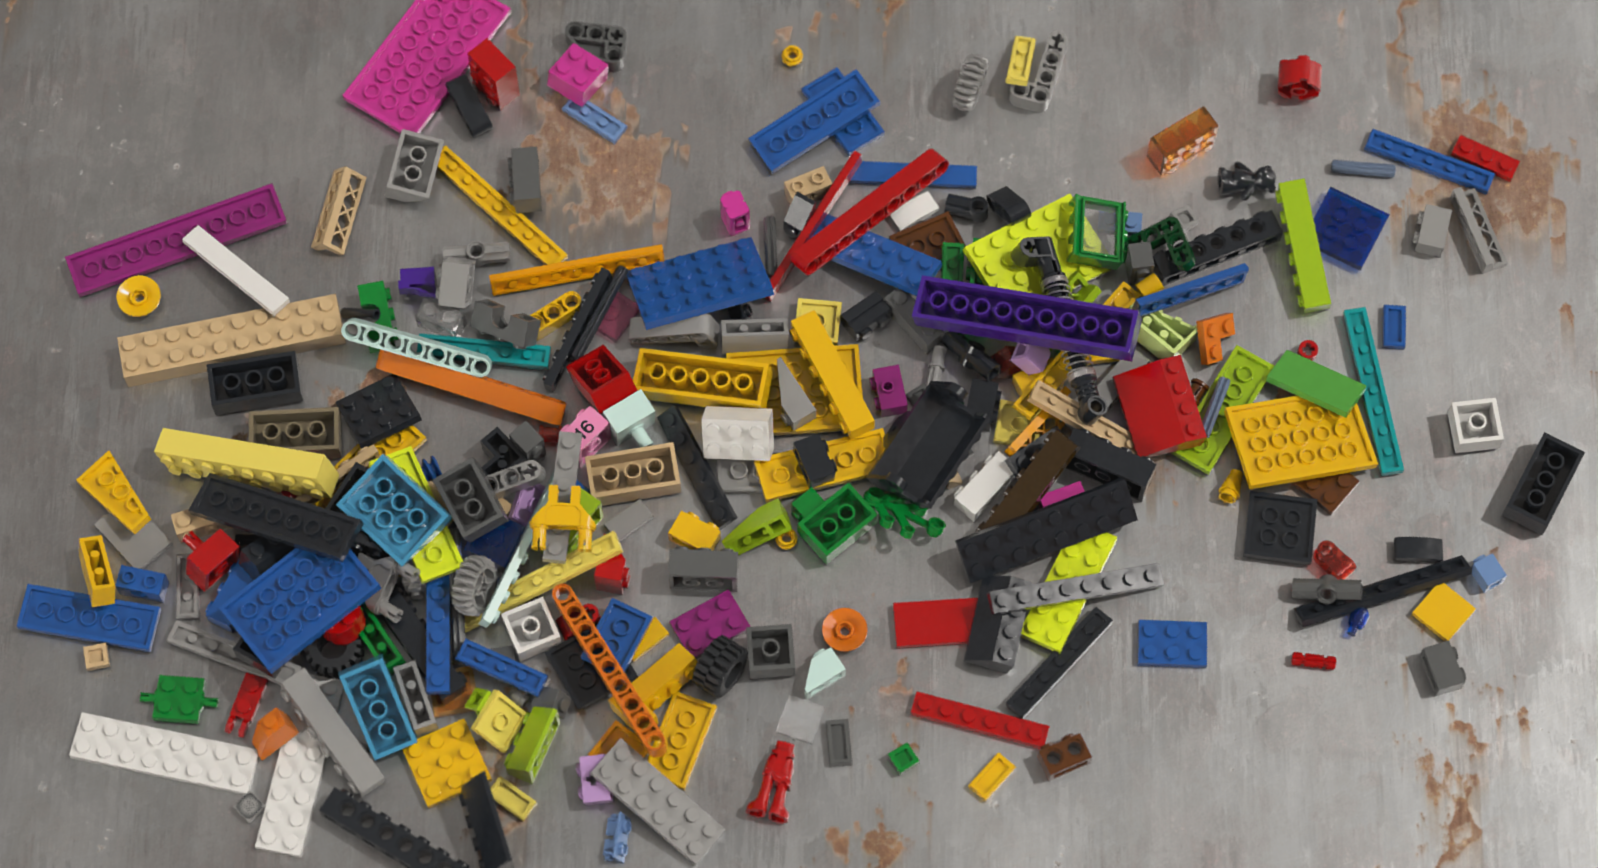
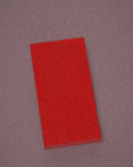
[893,598,977,648]

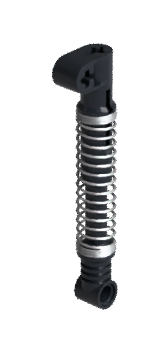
[1011,236,1108,425]

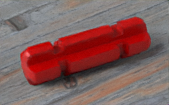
[1291,652,1337,670]

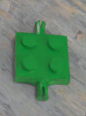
[140,675,219,724]

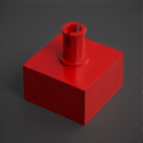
[182,528,240,592]

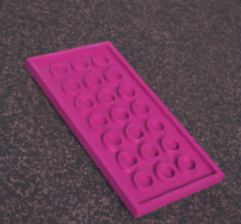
[342,0,511,134]

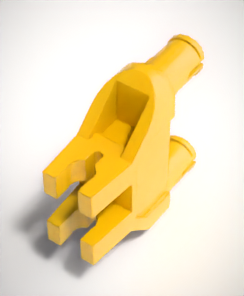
[529,485,596,552]

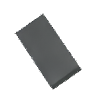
[825,719,852,767]

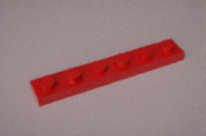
[910,691,1050,749]

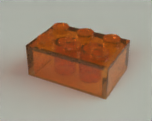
[1147,106,1219,176]

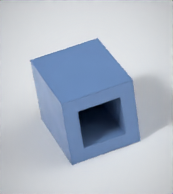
[1471,553,1507,593]

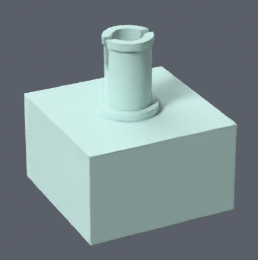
[603,389,655,447]

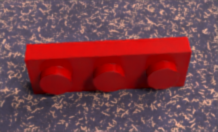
[1451,135,1520,182]

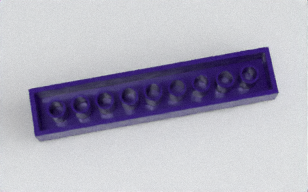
[912,275,1142,362]

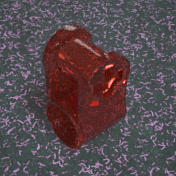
[1313,540,1357,580]

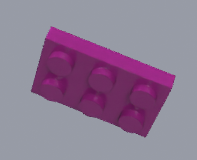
[669,589,751,659]

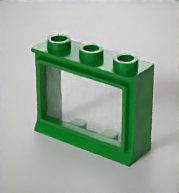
[1067,194,1128,270]

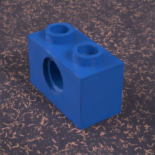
[115,565,169,603]

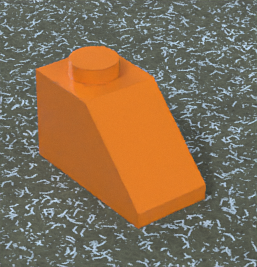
[252,707,299,760]

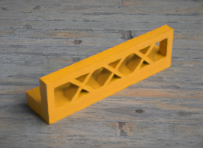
[1004,386,1072,457]

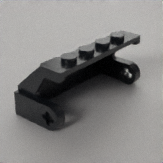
[866,381,991,509]

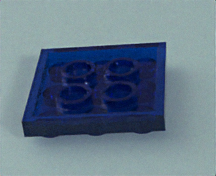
[1313,187,1390,271]

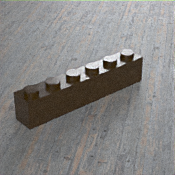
[975,430,1081,532]

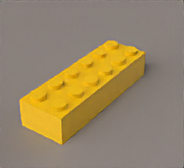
[633,348,773,408]

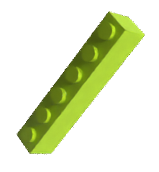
[1275,178,1331,314]

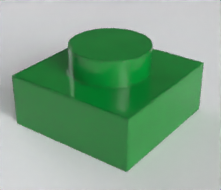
[888,742,920,775]

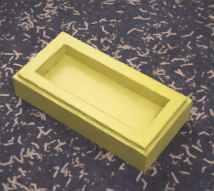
[490,776,537,822]

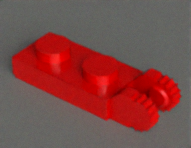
[225,672,269,738]

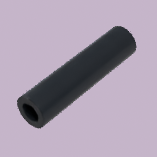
[341,307,381,320]

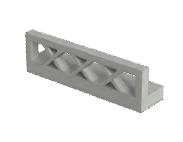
[1450,187,1508,274]

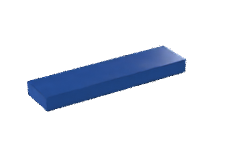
[455,639,548,697]

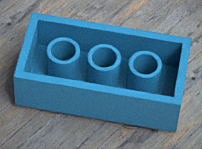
[339,654,418,760]

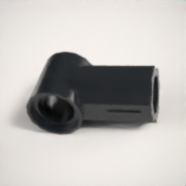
[944,194,988,223]

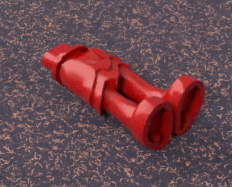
[746,741,795,824]

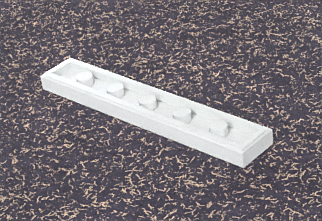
[182,225,290,316]

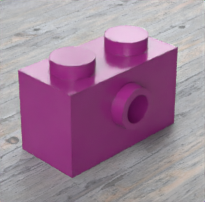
[869,364,908,418]

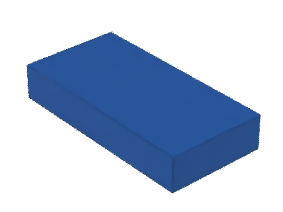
[1382,305,1406,349]

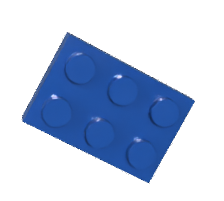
[581,598,653,673]
[1138,620,1207,668]

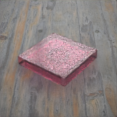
[597,292,639,343]

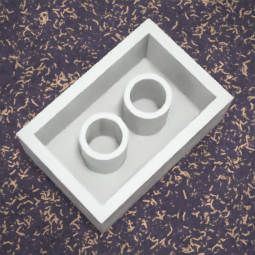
[701,406,774,461]

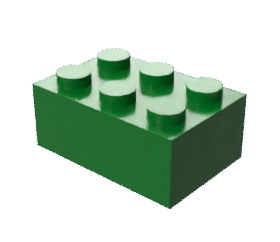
[797,482,878,565]

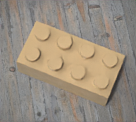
[585,442,681,506]

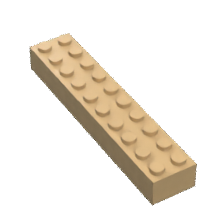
[117,294,346,387]

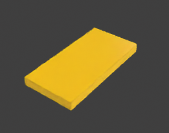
[647,692,717,791]

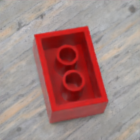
[467,38,520,111]
[566,344,638,415]

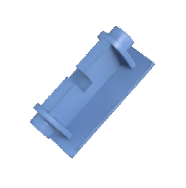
[603,812,631,863]

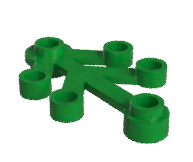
[863,487,946,539]

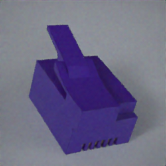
[398,267,437,299]

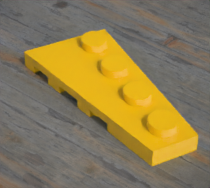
[76,450,152,534]

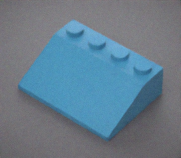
[336,454,453,567]

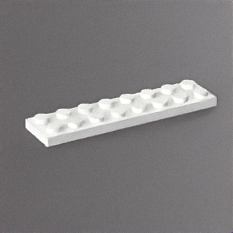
[255,674,344,858]
[69,712,259,795]

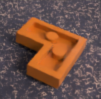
[1196,313,1235,365]

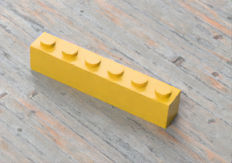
[789,310,875,440]

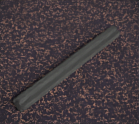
[449,528,466,664]

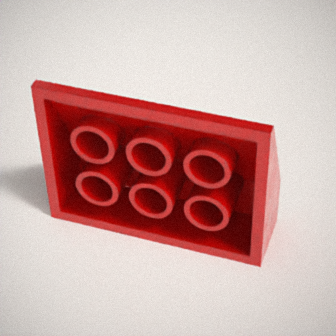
[1112,355,1207,457]

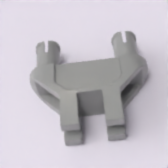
[357,552,420,623]

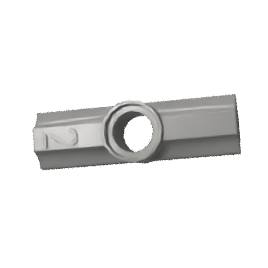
[443,241,510,267]

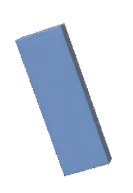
[562,99,627,144]

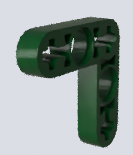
[1124,217,1196,271]

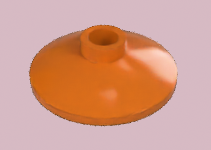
[822,608,867,652]

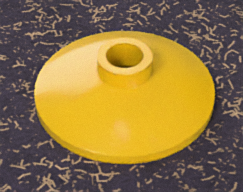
[116,276,161,317]

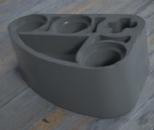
[565,21,627,72]

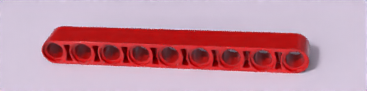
[790,148,949,275]

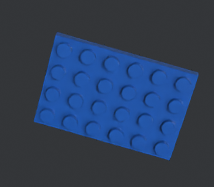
[627,237,774,330]
[219,548,382,674]

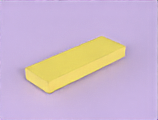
[1006,36,1036,86]

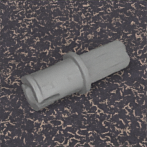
[926,345,947,386]

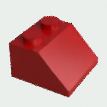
[594,534,631,595]

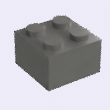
[746,624,795,679]

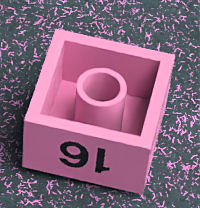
[561,406,611,469]

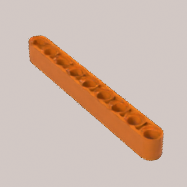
[375,349,567,425]
[552,583,667,757]

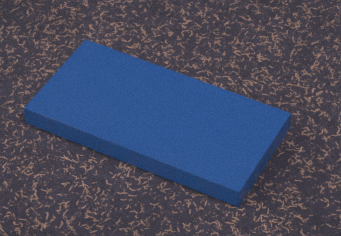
[801,67,885,156]

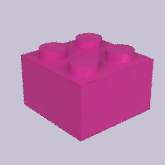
[547,43,609,107]

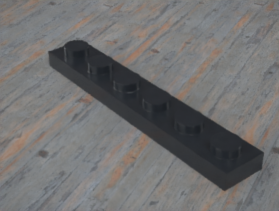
[542,268,612,393]
[657,405,738,530]
[1006,607,1113,719]

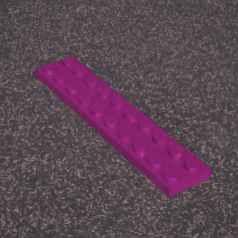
[65,183,288,297]

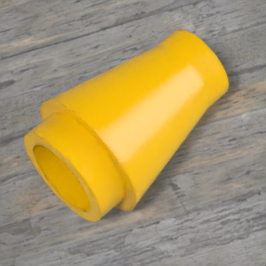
[1218,469,1243,503]

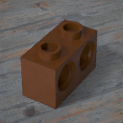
[1037,733,1092,781]

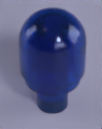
[1347,607,1369,637]

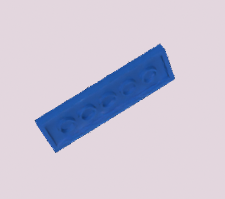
[748,69,881,174]
[810,214,942,296]
[17,584,161,652]

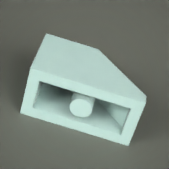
[805,647,846,699]

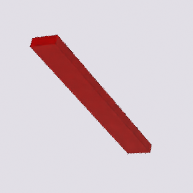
[764,151,862,302]

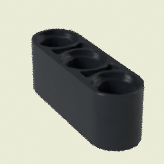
[445,73,493,138]
[986,186,1031,226]

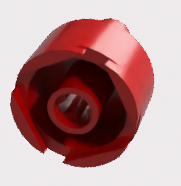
[1278,55,1322,100]
[322,606,365,645]

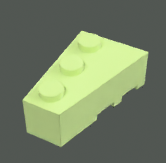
[1128,303,1198,359]

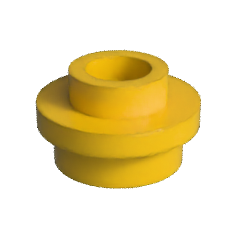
[782,45,803,66]
[775,529,798,550]

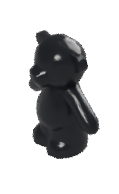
[1218,161,1277,201]

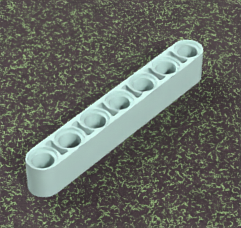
[341,318,492,377]

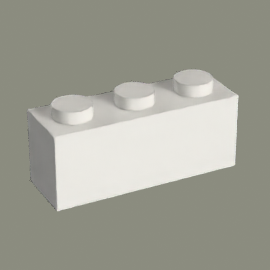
[954,451,1016,522]

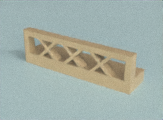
[311,166,367,256]

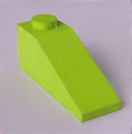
[722,498,792,555]

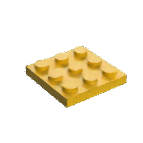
[402,718,492,809]

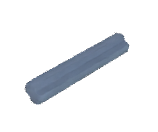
[1331,160,1396,177]
[1202,377,1230,438]

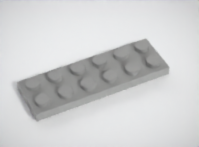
[590,738,726,865]

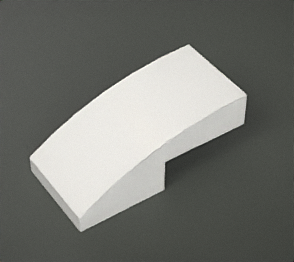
[890,191,940,231]

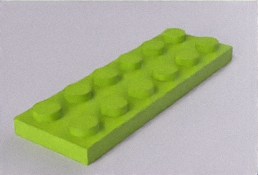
[1171,345,1274,475]

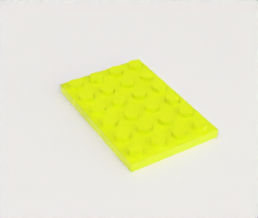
[963,194,1112,295]

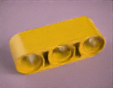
[530,291,582,341]

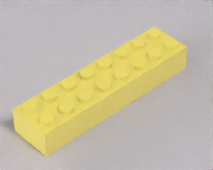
[154,428,340,499]

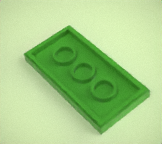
[1266,350,1367,418]

